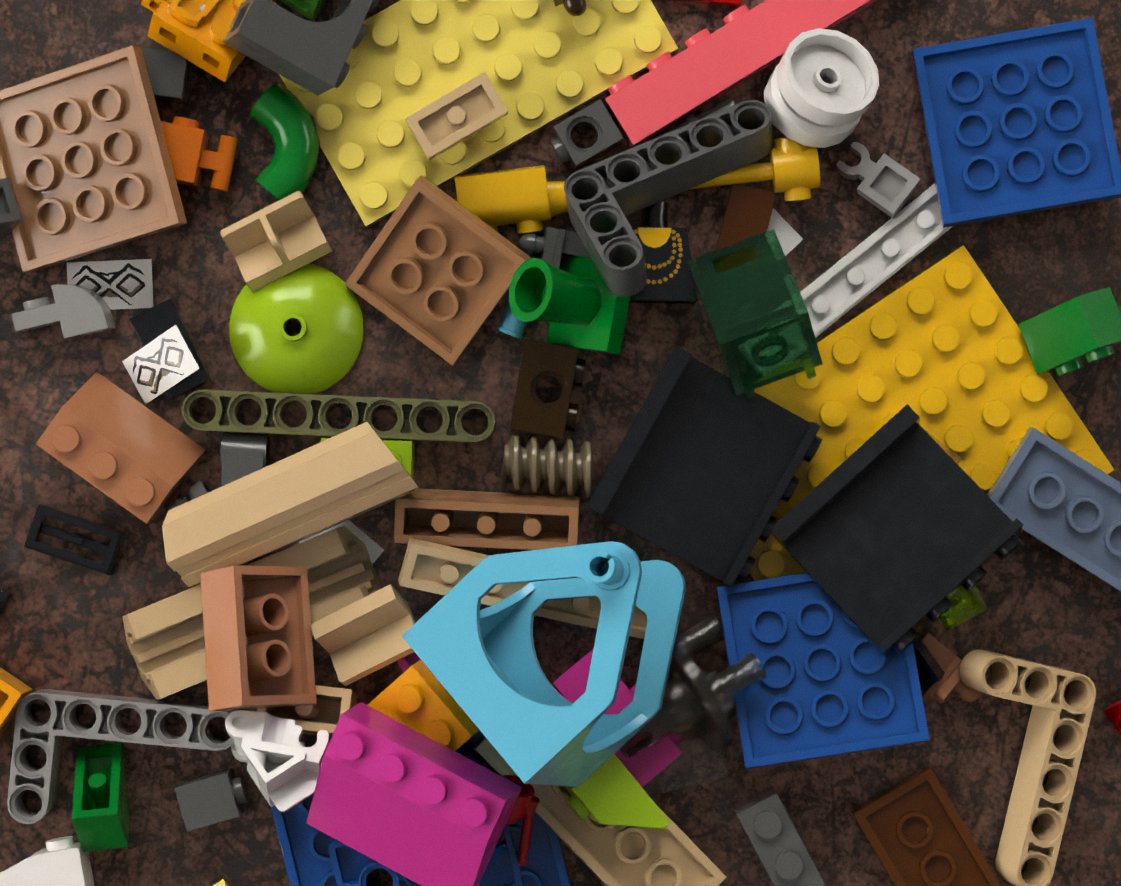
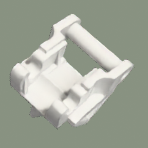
[225,710,329,812]

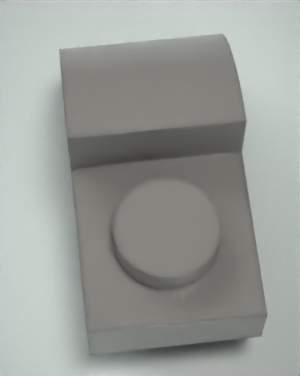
[11,284,116,339]

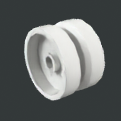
[764,28,879,148]

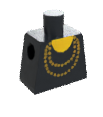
[629,202,697,304]

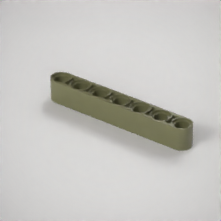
[182,390,496,443]

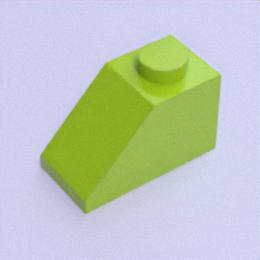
[563,754,671,829]

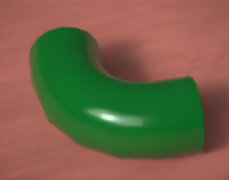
[250,82,320,200]

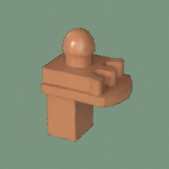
[922,633,980,704]

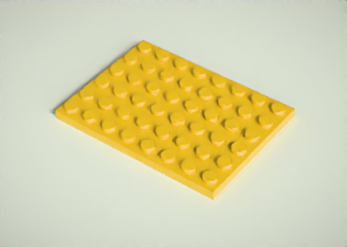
[749,245,1114,581]

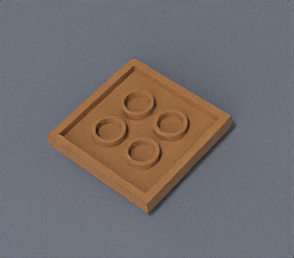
[345,175,531,366]

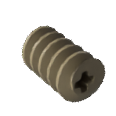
[500,433,595,499]

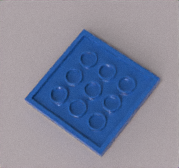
[912,18,1121,228]
[717,573,930,770]

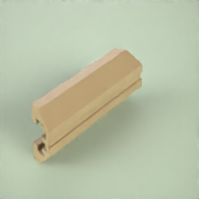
[162,422,420,587]
[122,526,380,700]

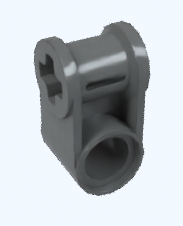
[220,432,270,487]

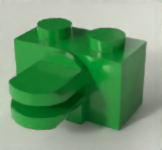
[1018,287,1121,377]

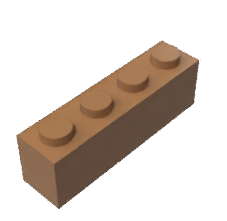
[394,488,580,550]

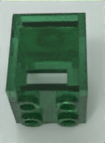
[687,229,823,401]

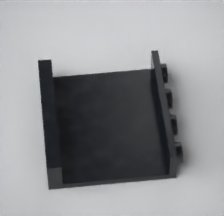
[586,346,822,587]
[771,404,1023,656]

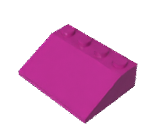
[306,702,522,886]

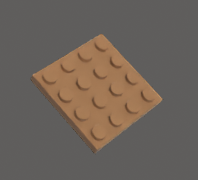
[0,45,187,272]

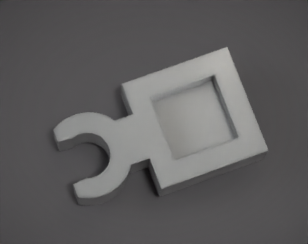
[836,142,921,219]

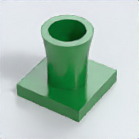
[509,256,630,354]

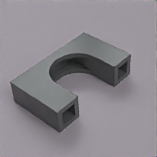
[223,0,380,96]

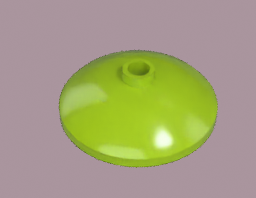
[229,263,364,394]

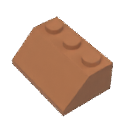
[36,372,207,524]
[200,565,317,711]

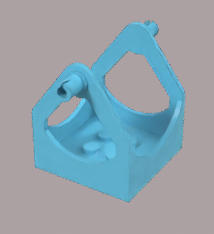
[402,541,686,787]

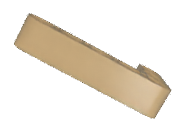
[959,650,1096,886]

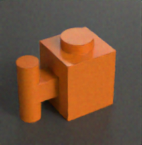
[161,116,238,192]

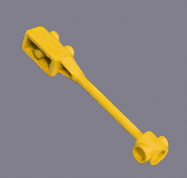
[455,136,821,233]

